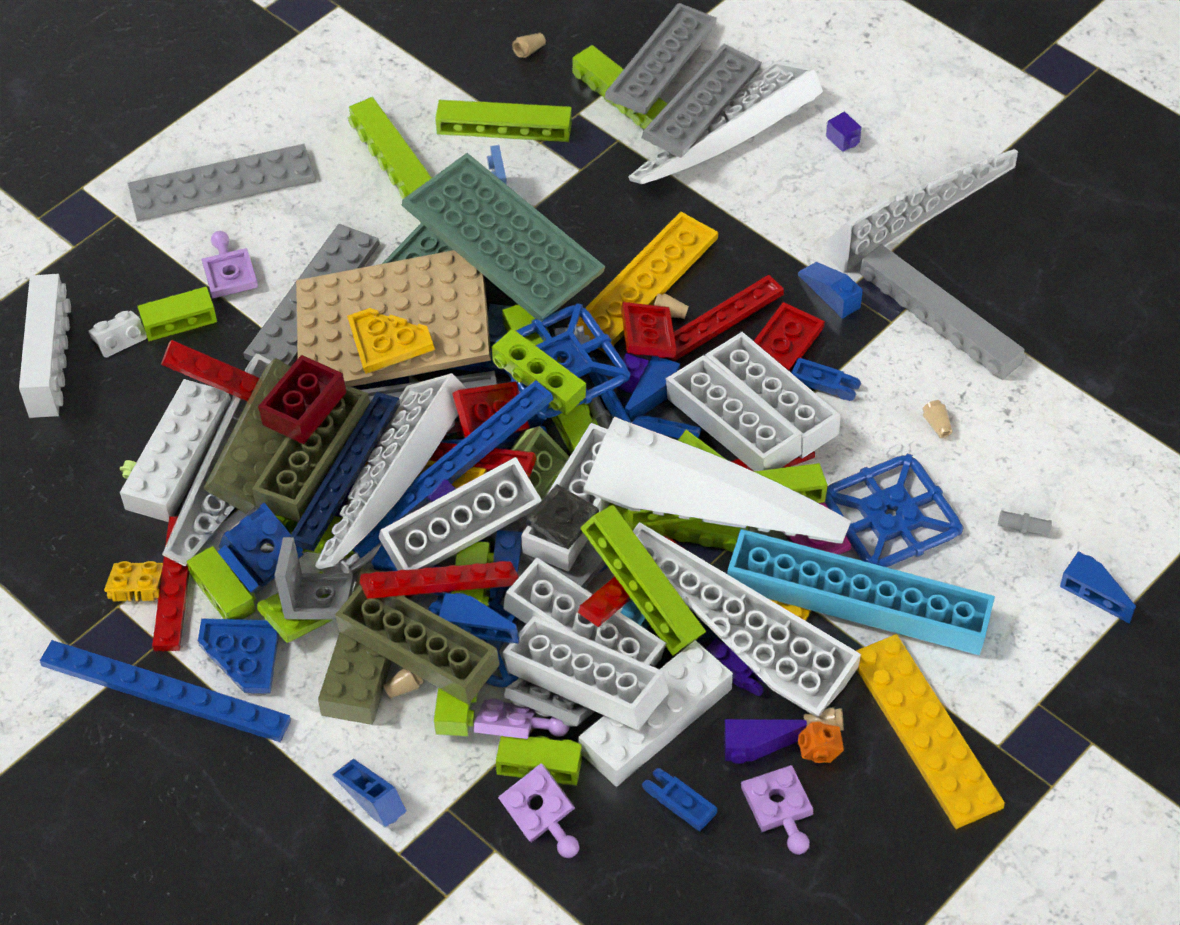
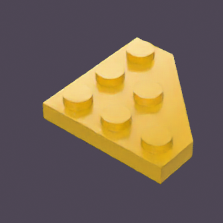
[347,308,435,374]

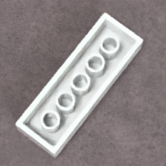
[19,274,71,418]
[705,332,840,458]
[666,355,802,471]
[120,379,231,522]
[521,423,610,572]
[379,457,542,570]
[504,558,666,667]
[503,616,669,730]
[579,640,733,787]

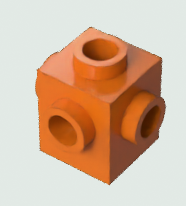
[798,722,844,763]

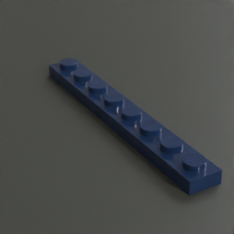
[290,392,400,551]

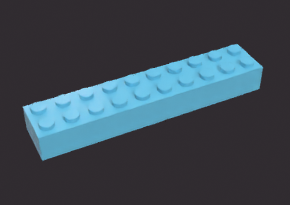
[727,529,995,655]

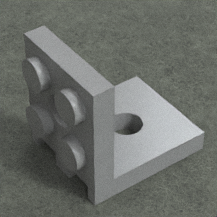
[275,537,355,619]

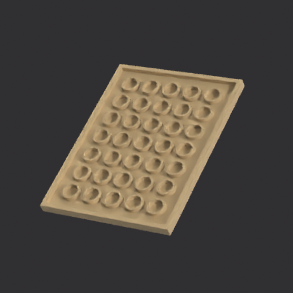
[296,250,491,387]

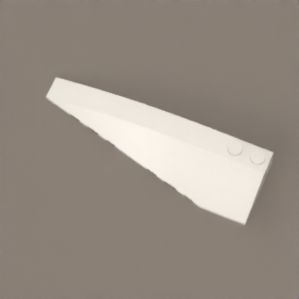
[629,61,823,184]
[315,374,467,569]

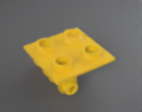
[104,561,163,602]

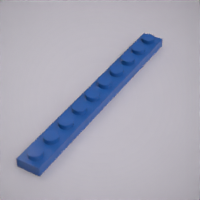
[352,380,553,559]
[40,640,291,742]

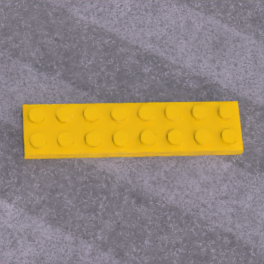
[568,212,718,354]
[856,634,1005,829]

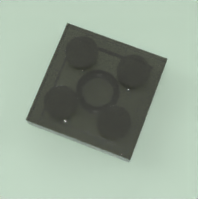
[526,484,599,549]

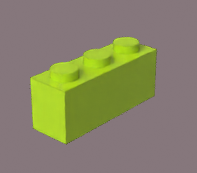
[138,287,217,342]
[186,546,256,620]
[496,736,582,785]

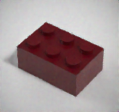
[258,355,347,444]

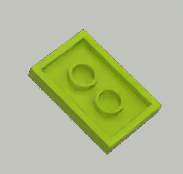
[257,571,334,643]

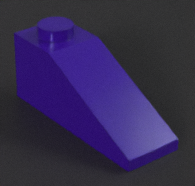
[724,719,807,763]

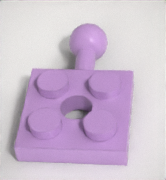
[202,231,258,299]
[474,699,570,739]
[498,764,579,858]
[741,765,813,854]

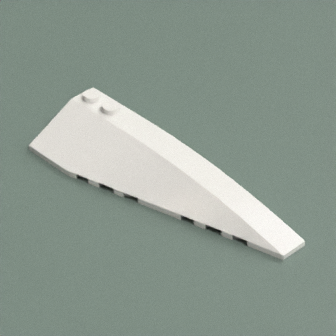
[825,149,1018,273]
[162,353,271,566]
[583,417,851,544]
[633,522,861,717]

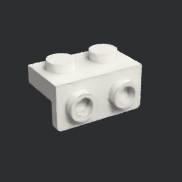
[88,311,147,358]

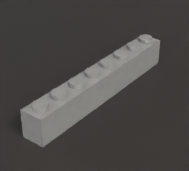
[860,244,1025,380]

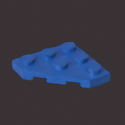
[198,618,279,694]

